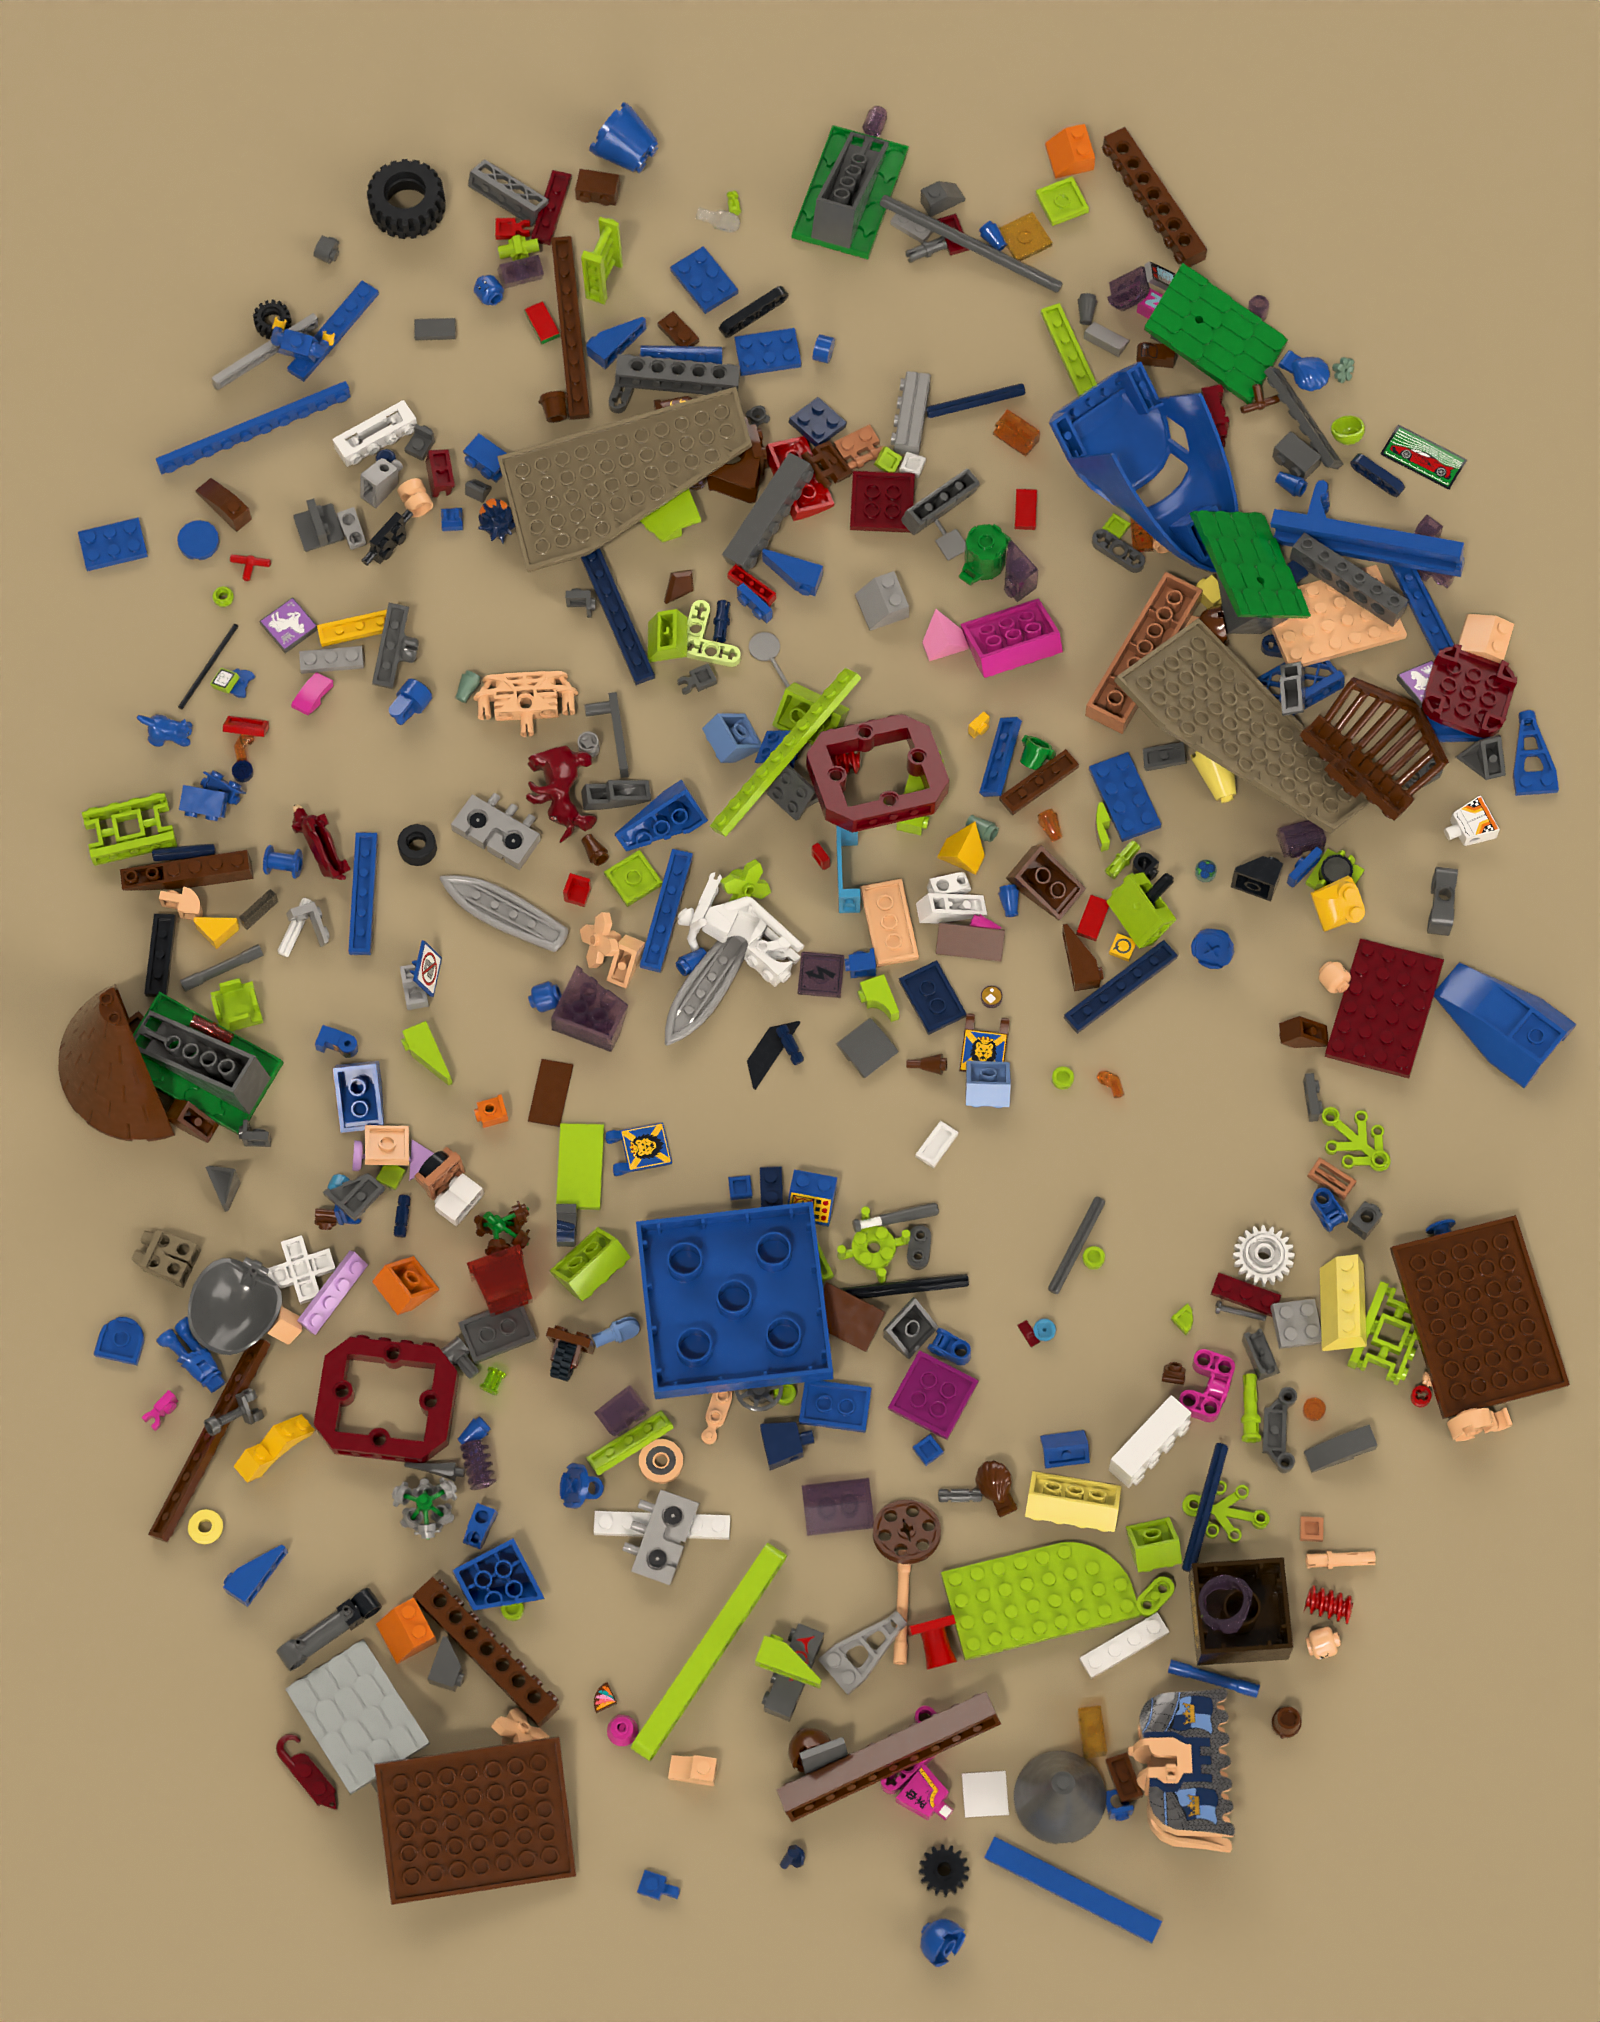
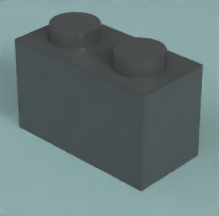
[1272,431,1322,481]

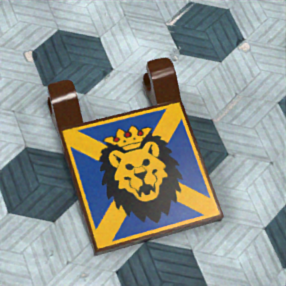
[959,1014,1010,1072]

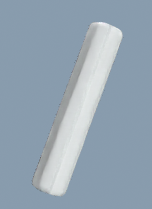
[278,898,312,957]

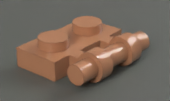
[834,424,884,470]

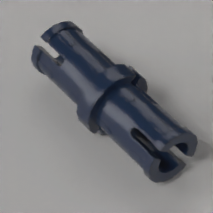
[713,600,730,643]

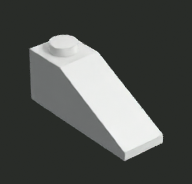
[916,893,987,924]

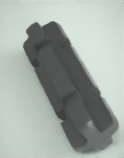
[938,1489,982,1502]

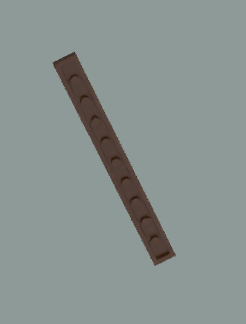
[551,236,590,420]
[148,1339,271,1542]

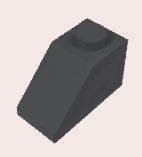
[920,181,965,217]
[428,1636,465,1692]

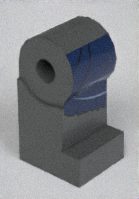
[556,1204,577,1247]

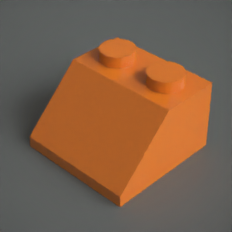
[1045,124,1095,179]
[372,1256,440,1315]
[376,1597,437,1664]

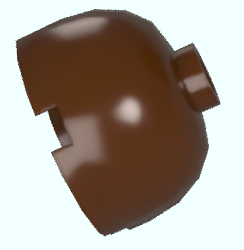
[1199,605,1230,646]
[788,1728,831,1773]

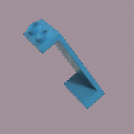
[836,826,860,913]

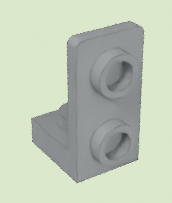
[286,902,330,947]

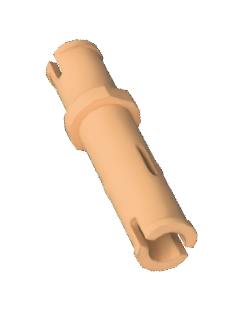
[1306,1551,1376,1569]

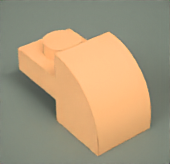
[159,887,203,920]

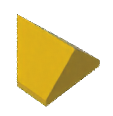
[937,821,985,875]

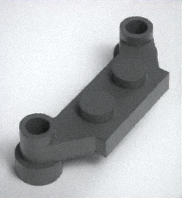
[1262,1387,1297,1473]

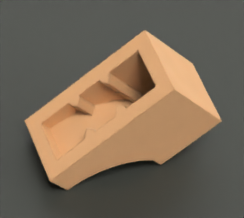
[668,1755,717,1786]

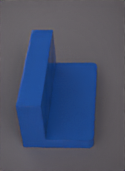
[1040,1430,1090,1469]

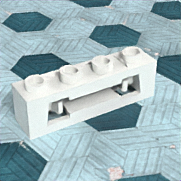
[333,400,417,467]

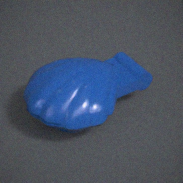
[1278,350,1330,391]

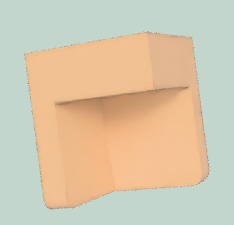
[267,1306,302,1345]

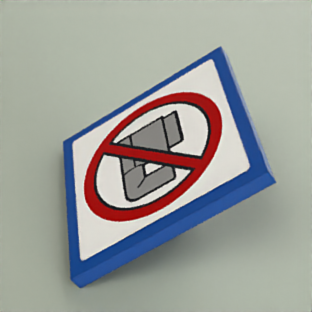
[410,940,442,997]

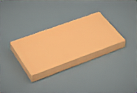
[860,879,919,967]

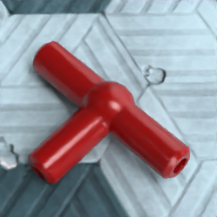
[230,554,271,581]

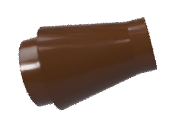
[581,834,609,866]

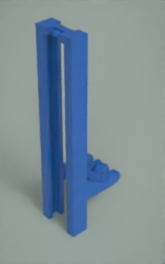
[1270,480,1465,577]

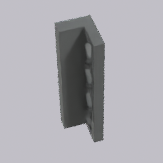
[468,159,549,226]

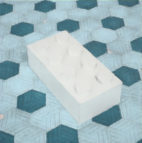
[1109,1395,1191,1488]

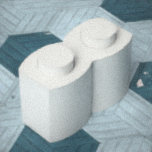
[435,1173,484,1226]

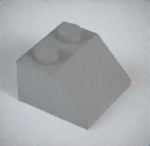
[855,571,909,631]

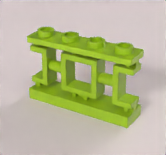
[82,793,178,866]
[1347,1281,1418,1386]

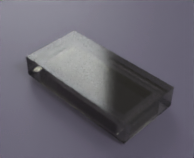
[239,889,278,930]

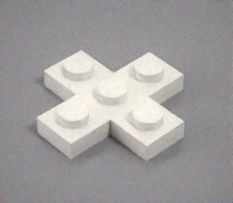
[267,1235,336,1305]

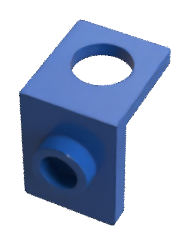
[1106,1790,1134,1821]

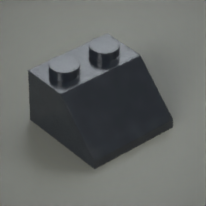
[1231,856,1283,902]

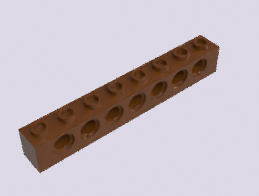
[1102,127,1207,267]
[413,1576,559,1728]

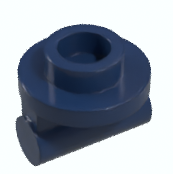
[780,1844,805,1869]

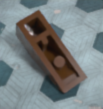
[195,478,252,532]
[1062,924,1104,992]

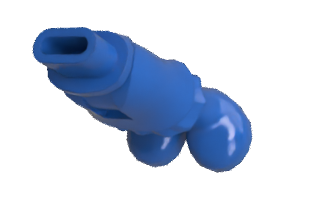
[156,1317,226,1393]

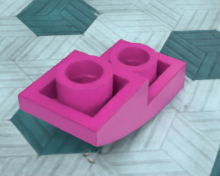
[291,672,333,716]

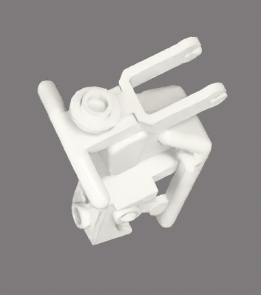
[678,872,804,987]

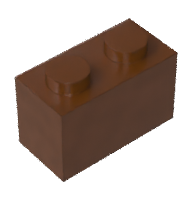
[575,169,620,206]

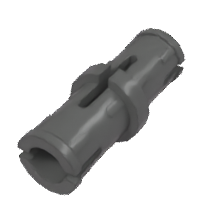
[905,236,947,263]

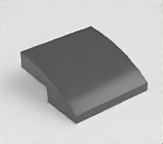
[836,1018,899,1078]

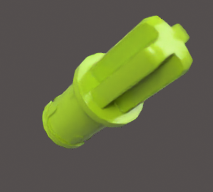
[1104,841,1140,879]

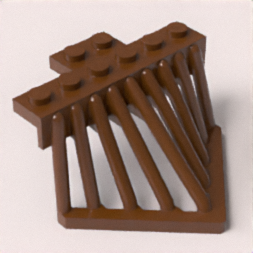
[1299,677,1449,821]

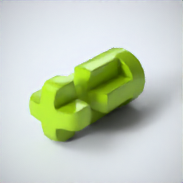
[727,190,741,216]

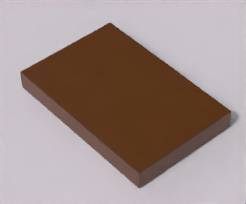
[823,1282,886,1352]

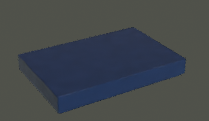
[899,960,967,1035]

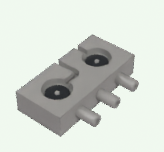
[451,793,541,870]
[623,1489,700,1585]

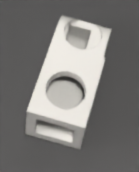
[927,872,971,895]

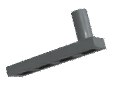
[584,692,629,778]

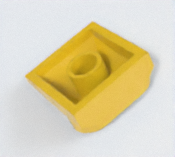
[1310,876,1365,932]

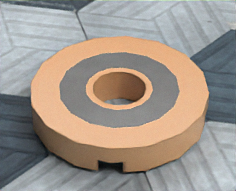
[639,1439,683,1484]

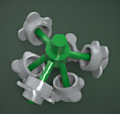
[392,1477,457,1540]

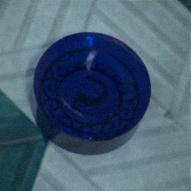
[232,760,254,783]

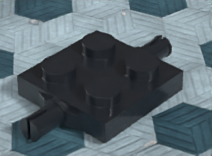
[361,509,413,566]

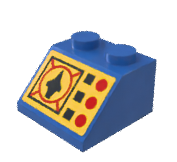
[788,1169,837,1227]

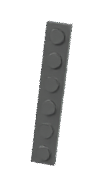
[1264,366,1343,469]

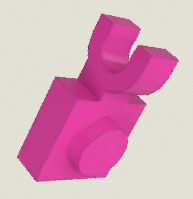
[141,1390,178,1431]

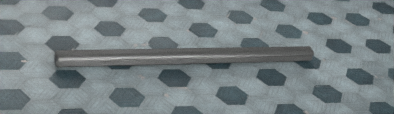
[880,195,1062,293]

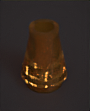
[1037,809,1063,842]

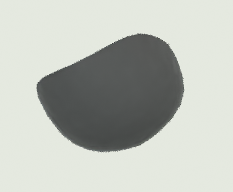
[187,1257,282,1355]

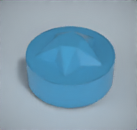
[1033,1319,1056,1341]

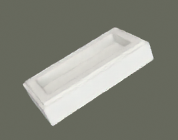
[916,1120,958,1169]

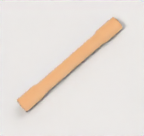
[893,1550,911,1665]

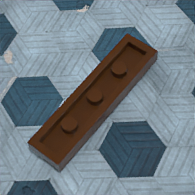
[999,749,1079,815]

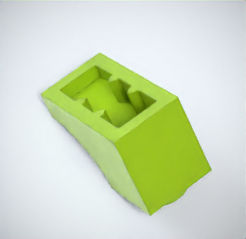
[857,974,899,1022]

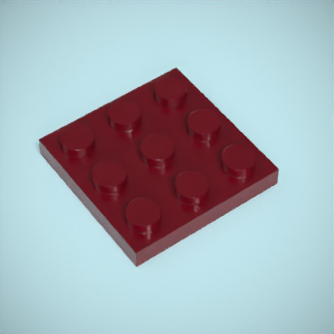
[850,471,915,533]

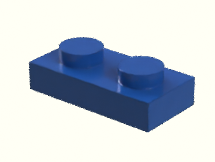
[737,583,773,624]

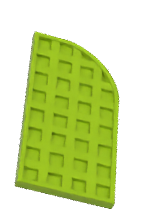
[941,1542,1141,1661]

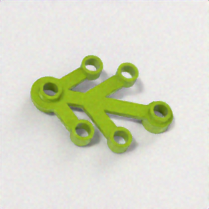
[1321,1107,1391,1172]
[1182,1480,1270,1543]

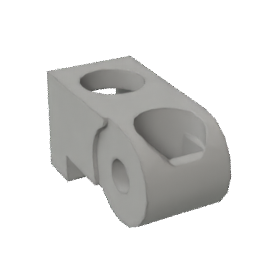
[337,507,366,550]

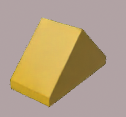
[194,917,240,949]

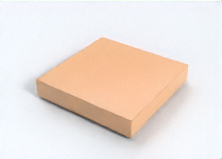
[365,1125,409,1165]

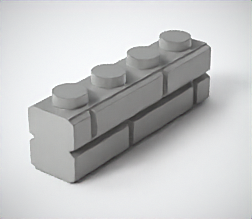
[891,371,931,455]

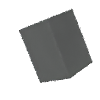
[465,479,492,503]

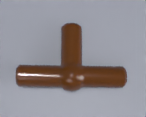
[1240,384,1280,414]

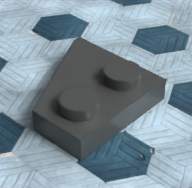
[323,1173,385,1221]

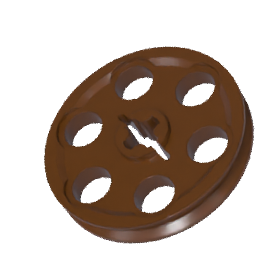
[873,1500,941,1564]

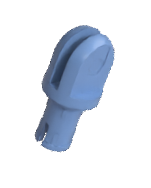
[592,1316,640,1348]

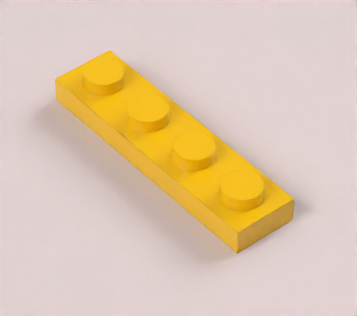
[317,610,387,647]

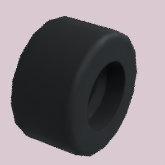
[397,824,437,866]

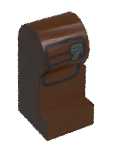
[1136,342,1175,368]

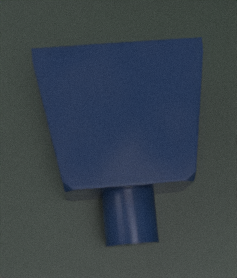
[760,1422,814,1470]

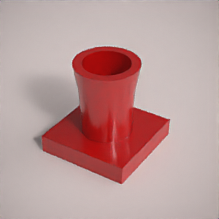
[907,1614,958,1670]

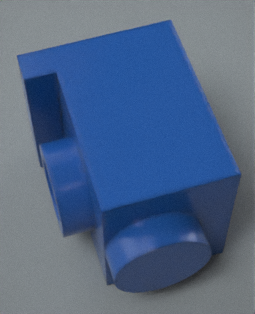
[844,948,876,978]

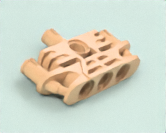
[473,671,578,737]

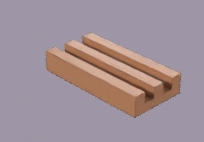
[1307,1157,1357,1200]

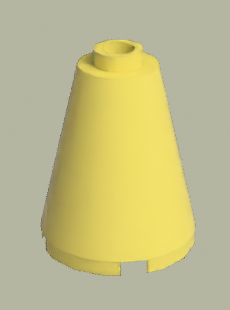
[1190,751,1236,803]

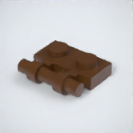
[801,441,853,489]

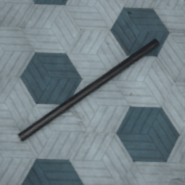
[178,624,238,710]

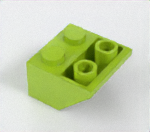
[647,609,688,663]

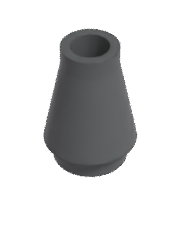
[1077,293,1098,325]

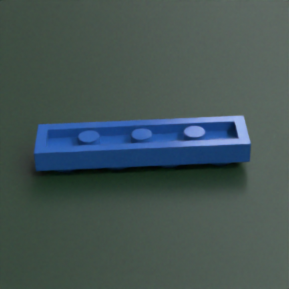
[640,345,722,364]
[979,717,1022,797]

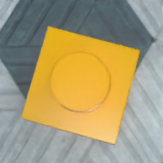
[968,711,990,738]

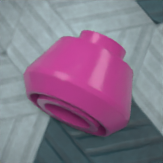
[607,1715,638,1746]

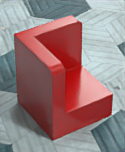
[563,873,592,907]

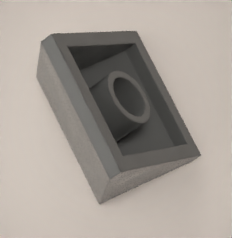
[883,1297,938,1359]

